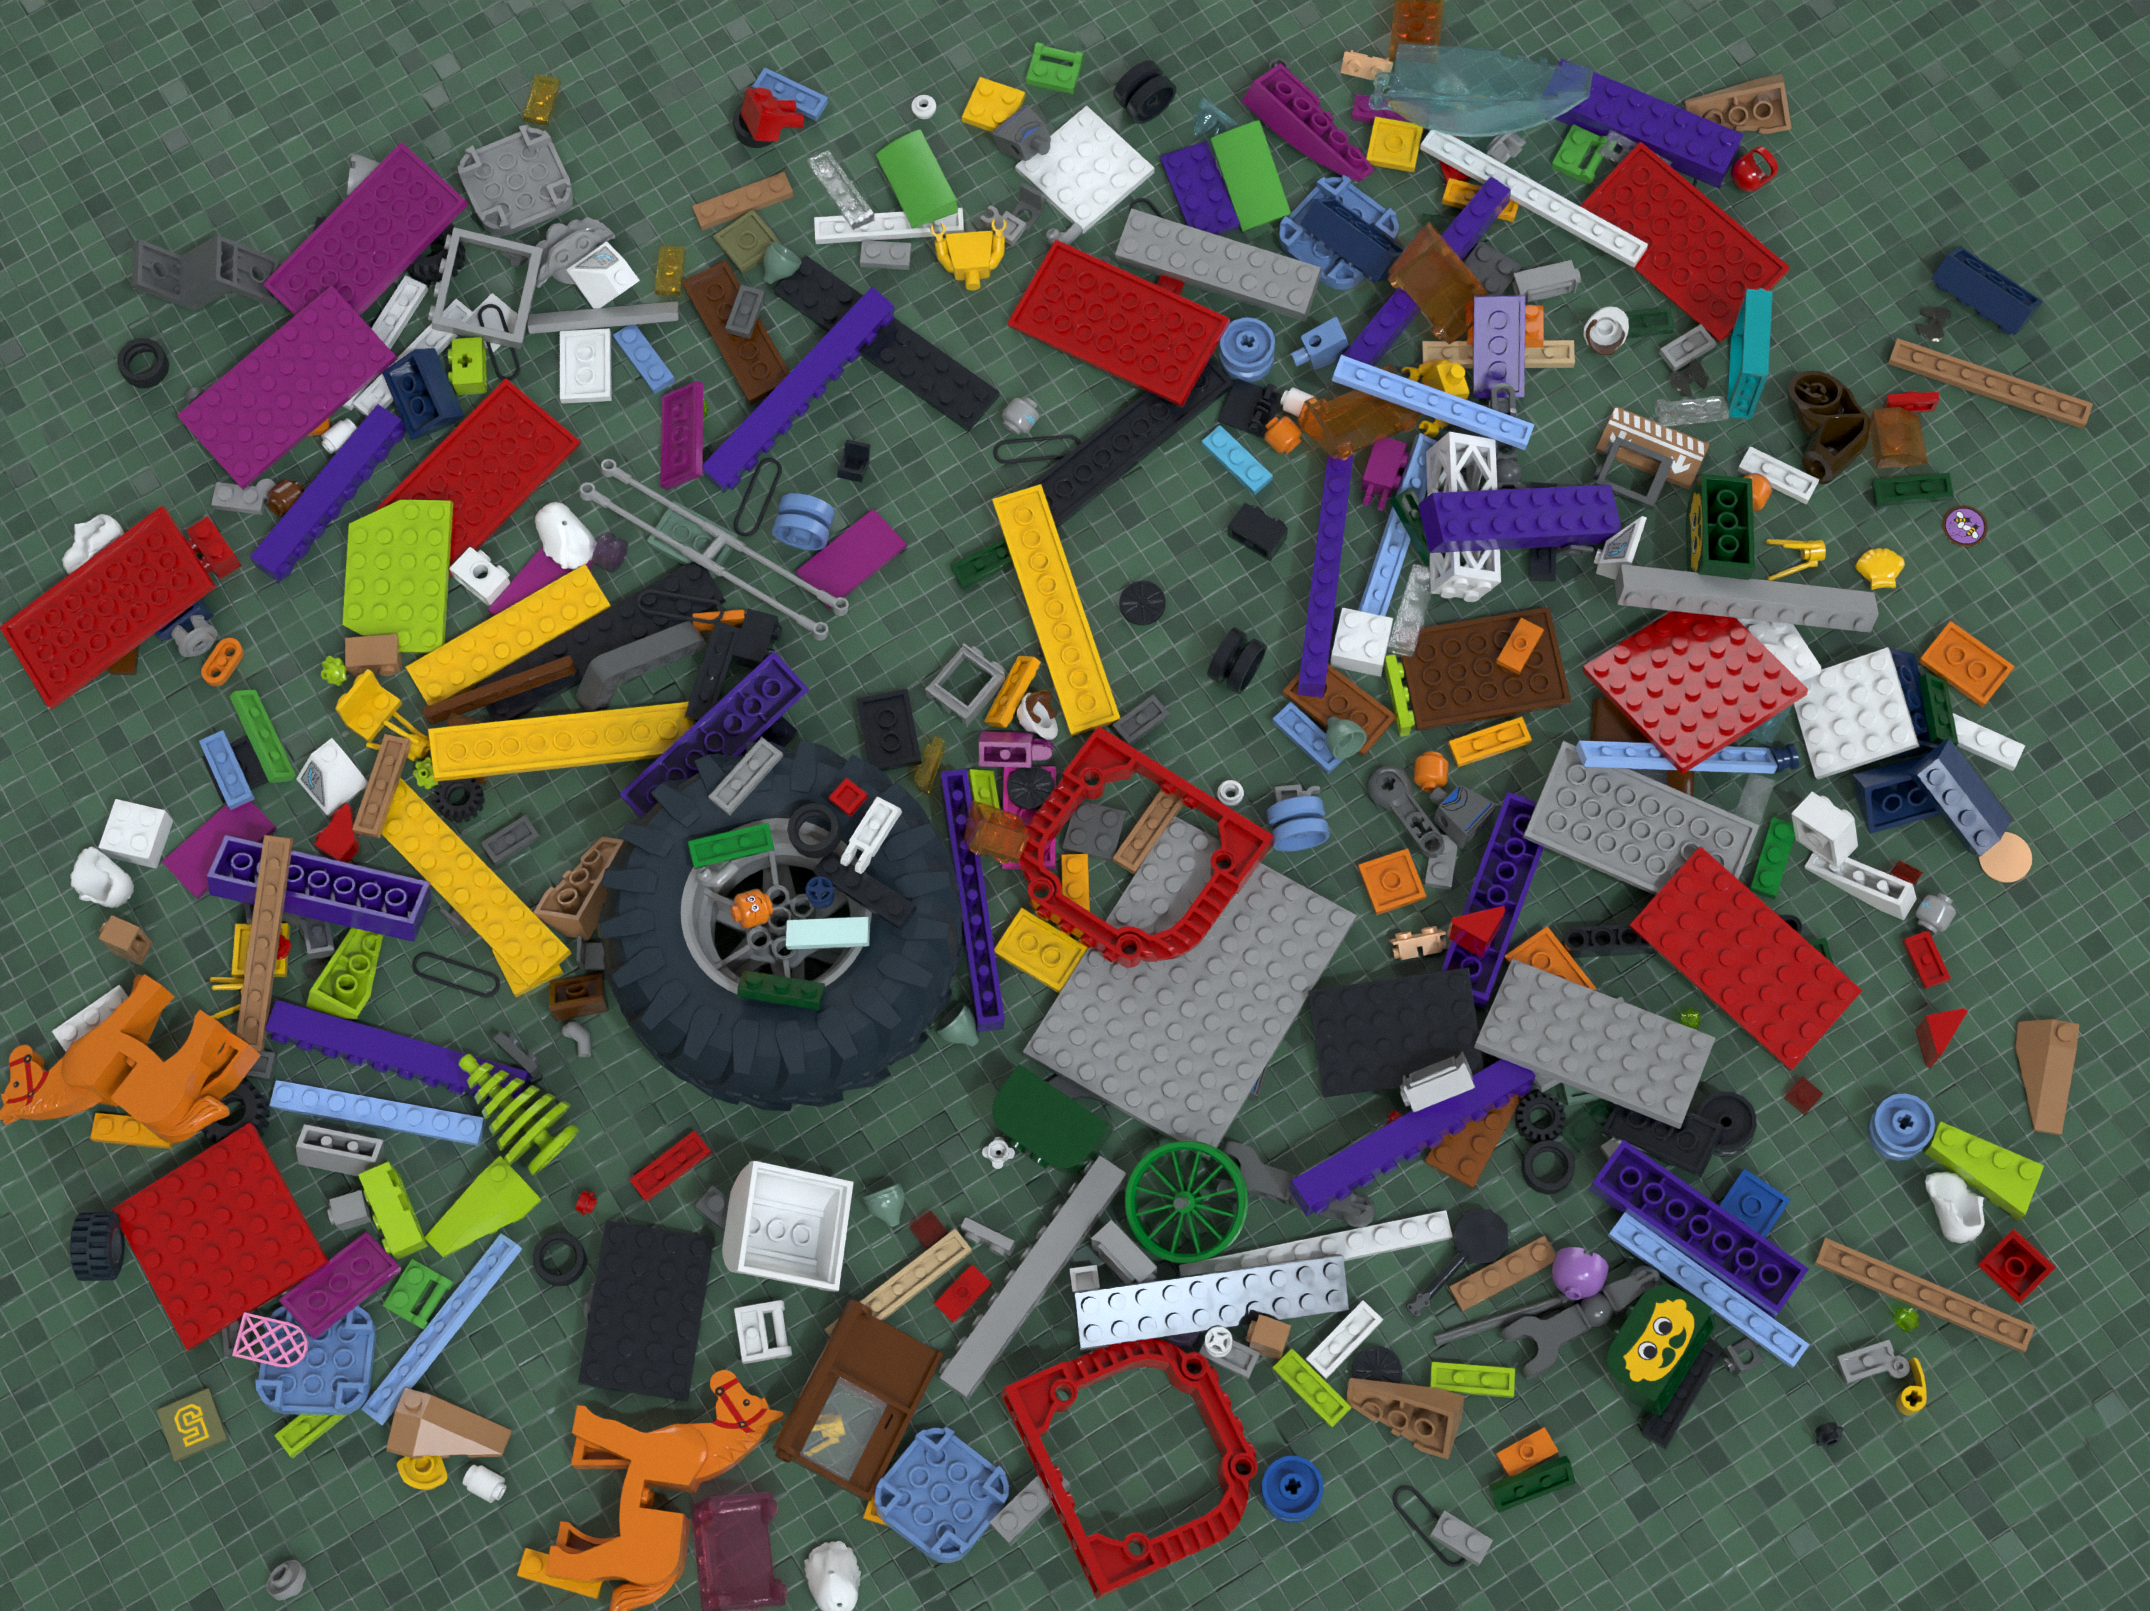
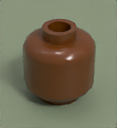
[267,479,304,517]

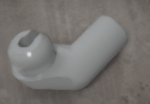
[1046,222,1083,245]
[697,861,739,887]
[562,1021,591,1057]

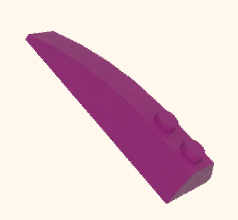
[1241,63,1375,183]

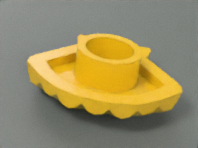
[1855,548,1905,589]
[397,1455,448,1491]

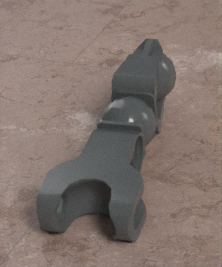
[1487,383,1527,490]
[1208,1141,1376,1227]
[1501,1266,1662,1379]

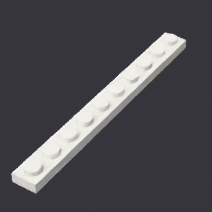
[1420,126,1648,268]
[1179,1210,1453,1276]

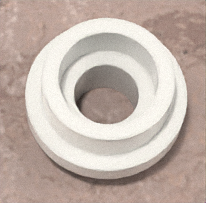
[912,95,936,119]
[1217,780,1244,806]

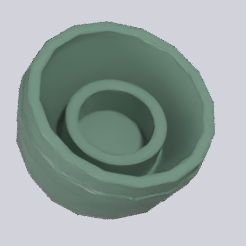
[763,242,802,284]
[1326,716,1367,759]
[935,1003,979,1047]
[862,1183,905,1228]

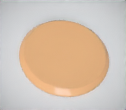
[1979,832,2032,883]

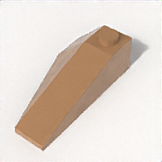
[1685,74,1792,134]
[533,837,626,940]
[2015,1019,2079,1136]
[1346,1378,1465,1460]
[387,1388,512,1459]

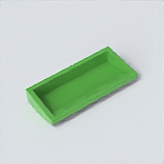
[1210,120,1291,233]
[876,129,958,229]

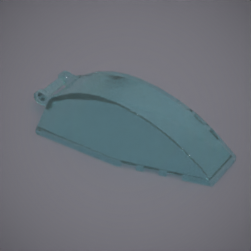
[1368,44,1593,137]

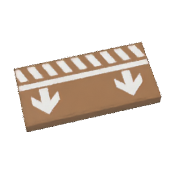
[1595,406,1710,490]

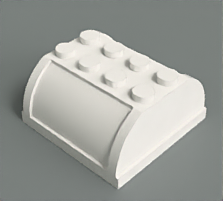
[722,1161,853,1292]

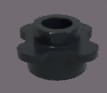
[1815,1422,1843,1447]

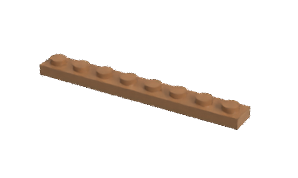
[1888,338,2093,429]
[236,835,293,1051]
[1814,1238,2035,1353]

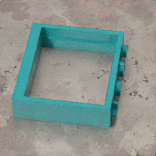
[1726,288,1773,419]

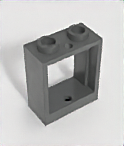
[1593,436,1674,510]

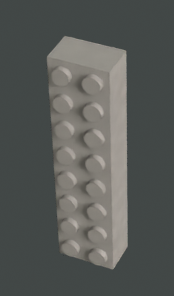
[1115,208,1322,322]

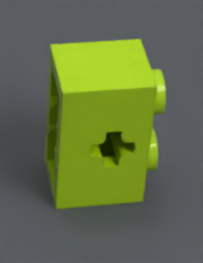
[448,337,487,395]

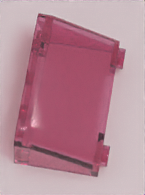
[692,1492,787,1611]

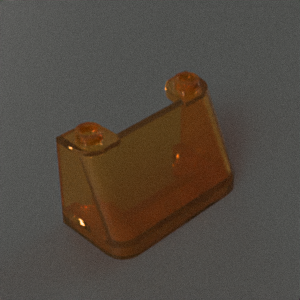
[1387,222,1489,345]
[1298,364,1422,460]

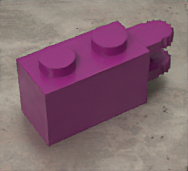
[1361,435,1409,511]
[979,732,1054,768]

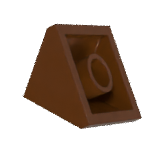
[549,971,609,1022]

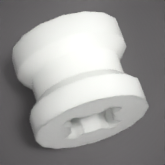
[1205,1326,1233,1358]

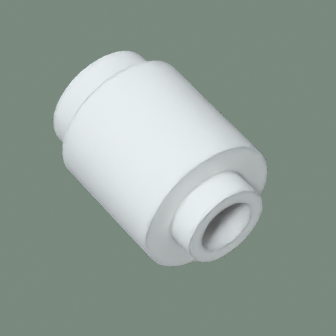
[1280,387,1320,420]
[321,418,357,454]
[463,1465,507,1503]

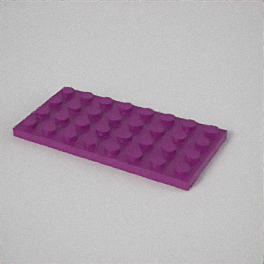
[263,142,469,316]
[177,285,398,490]

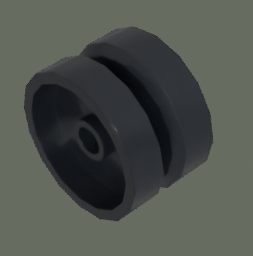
[1113,60,1177,124]
[1207,627,1267,694]
[1697,1092,1757,1157]

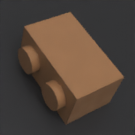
[345,634,402,678]
[99,915,153,966]
[1246,1314,1291,1361]

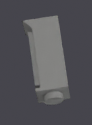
[1511,260,1581,303]

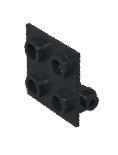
[1218,378,1283,439]

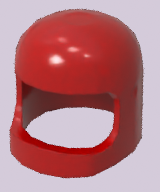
[1731,146,1778,193]

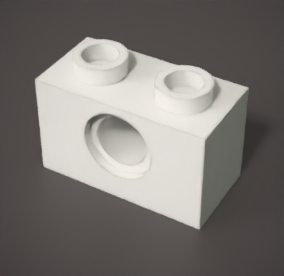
[449,547,510,607]

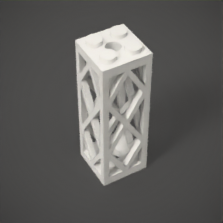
[1426,432,1501,602]

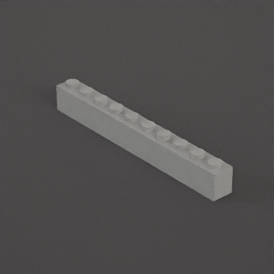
[1615,564,1879,633]
[939,1156,1127,1401]

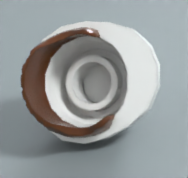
[1583,306,1629,355]
[1017,690,1058,740]

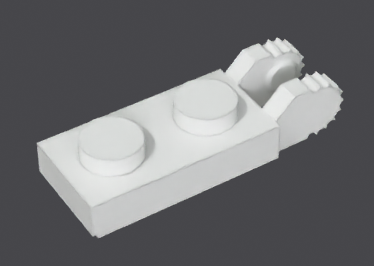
[840,797,902,874]

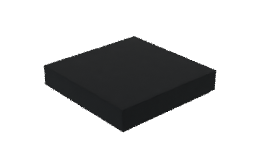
[202,736,269,803]

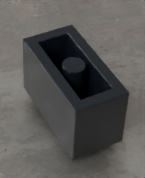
[1228,502,1288,562]
[732,608,782,669]

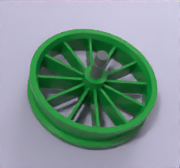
[1125,1141,1249,1263]

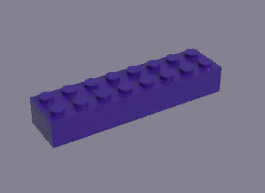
[1539,59,1743,189]
[1418,485,1622,553]
[619,652,810,817]
[1441,792,1544,1009]
[207,835,431,942]
[1589,1140,1809,1319]

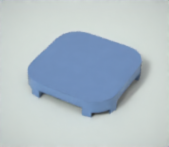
[1279,175,1399,290]
[255,1305,377,1416]
[874,1427,1009,1563]

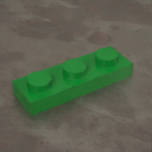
[1749,817,1795,899]
[688,823,775,869]

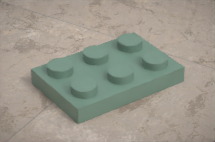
[646,500,739,579]

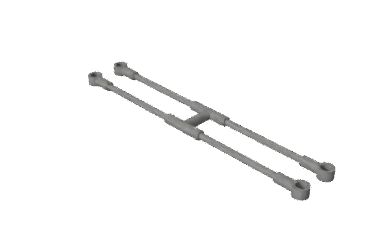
[580,459,849,641]

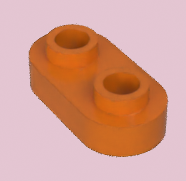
[201,638,244,686]

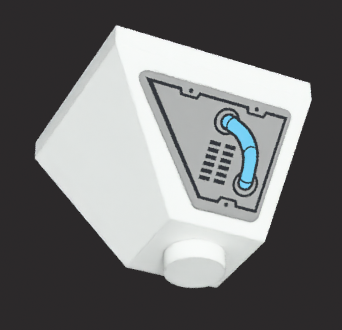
[566,242,639,309]
[1594,516,1647,580]
[297,738,368,817]

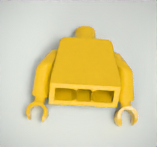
[930,218,1007,291]
[1401,359,1469,438]

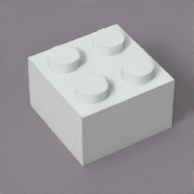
[1330,608,1393,677]
[1791,792,1858,868]
[99,799,173,869]

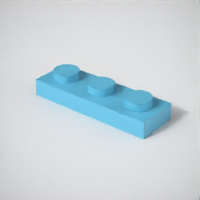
[1202,426,1273,496]

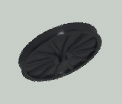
[1119,581,1165,625]
[1007,765,1055,810]
[1352,1346,1402,1384]

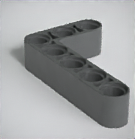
[576,621,706,712]

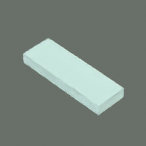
[786,917,870,949]

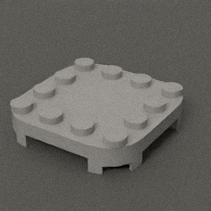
[458,125,574,238]

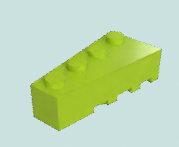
[1924,1121,2044,1222]

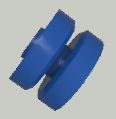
[1261,1456,1323,1523]

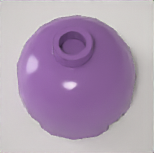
[1552,1247,1609,1300]

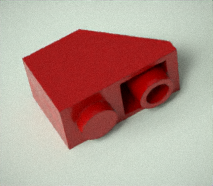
[314,803,360,863]

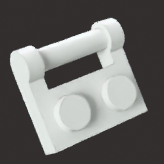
[734,1300,792,1364]

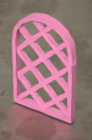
[232,1312,309,1367]

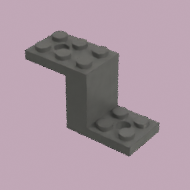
[132,235,279,311]

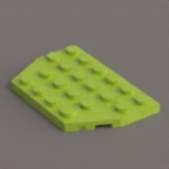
[342,500,453,654]

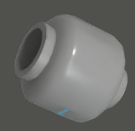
[1002,397,1039,435]
[1915,893,1956,934]

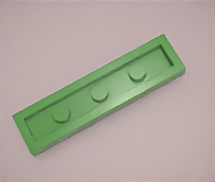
[230,689,296,783]

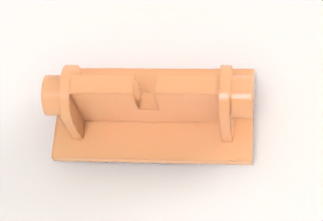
[1341,50,1394,84]
[1389,926,1447,961]

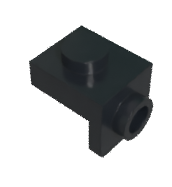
[837,440,871,482]

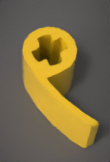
[1896,1357,1927,1416]

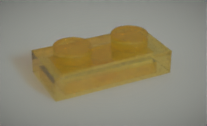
[523,74,561,126]
[654,246,686,296]
[915,736,946,794]

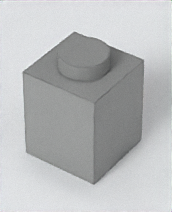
[327,1190,373,1231]

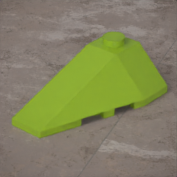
[306,928,383,1019]
[424,1156,542,1258]

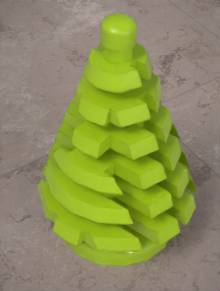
[459,1054,580,1176]

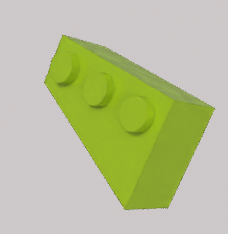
[358,1161,428,1260]

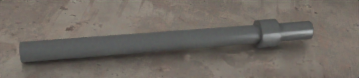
[1433,1293,1582,1346]

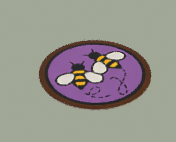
[1942,505,1988,547]

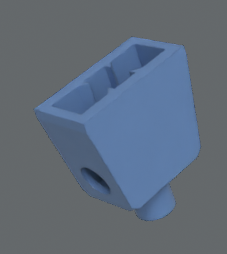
[1291,317,1349,370]

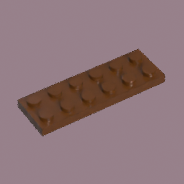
[682,260,790,405]

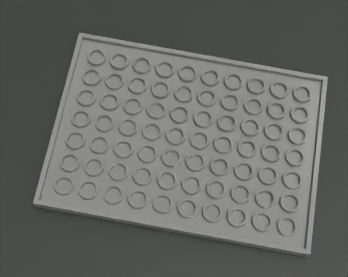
[1023,816,1357,1161]

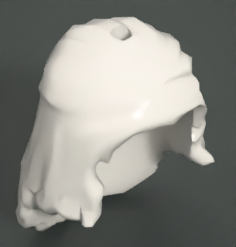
[534,502,598,569]
[62,514,124,575]
[70,847,134,908]
[1925,1172,1985,1243]
[804,1541,861,1611]

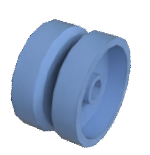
[1219,317,1275,383]
[772,493,835,550]
[1266,796,1330,852]
[1867,1093,1935,1161]

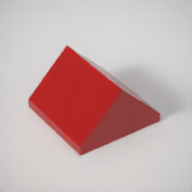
[1447,906,1505,958]
[1915,1008,1968,1069]
[1978,1228,2056,1304]

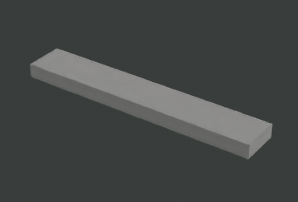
[528,301,679,334]

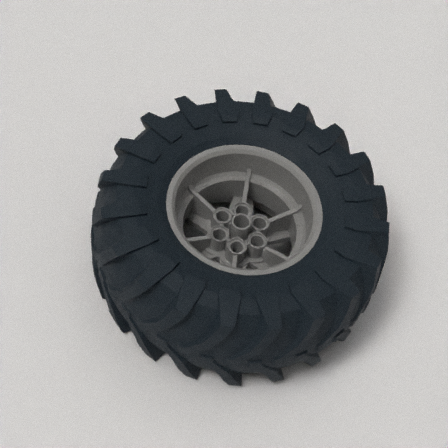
[597,741,963,1111]

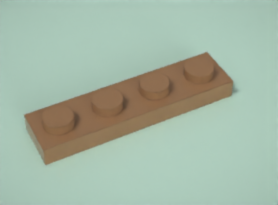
[692,172,794,231]
[352,734,412,839]
[1113,790,1184,875]
[1449,1236,1556,1313]

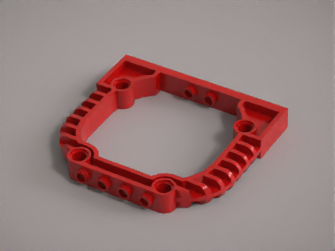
[1019,726,1274,968]
[1000,1338,1258,1600]

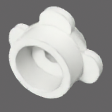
[982,1137,1015,1169]

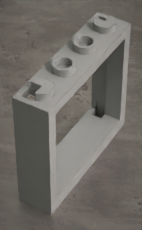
[428,228,543,350]

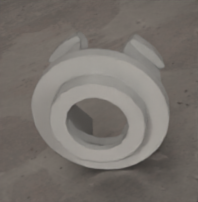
[1485,128,1526,164]
[171,614,218,657]

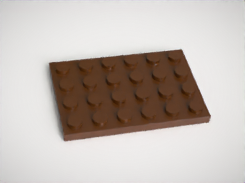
[1396,607,1571,731]

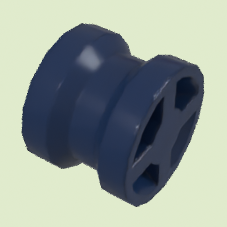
[1770,743,1799,773]
[806,876,835,909]

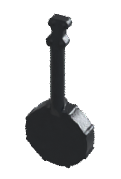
[1406,1209,1509,1317]

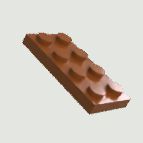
[1282,664,1397,757]
[1425,1095,1523,1189]

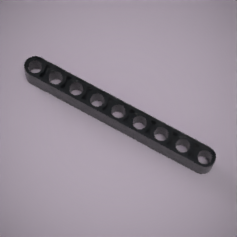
[1562,915,1802,958]

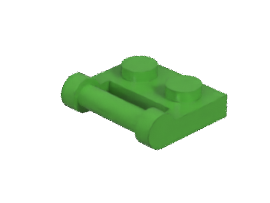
[1026,42,1084,94]
[1551,125,1613,184]
[382,1259,454,1330]

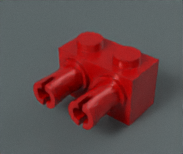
[741,87,804,141]
[186,516,242,579]

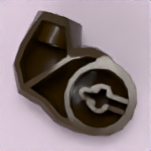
[1787,371,1871,485]

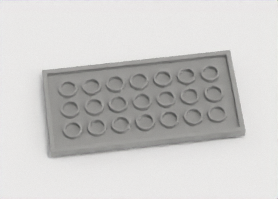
[1522,741,1759,895]
[1474,959,1715,1129]

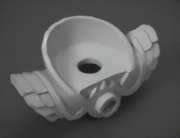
[528,217,615,288]

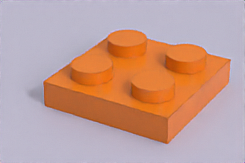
[1358,848,1426,916]

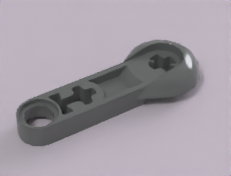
[1367,765,1445,858]

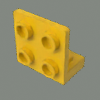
[335,669,403,743]

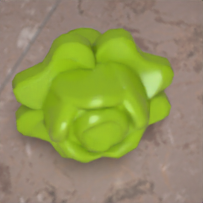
[321,656,347,686]
[413,757,439,789]

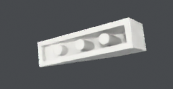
[1805,852,1917,920]

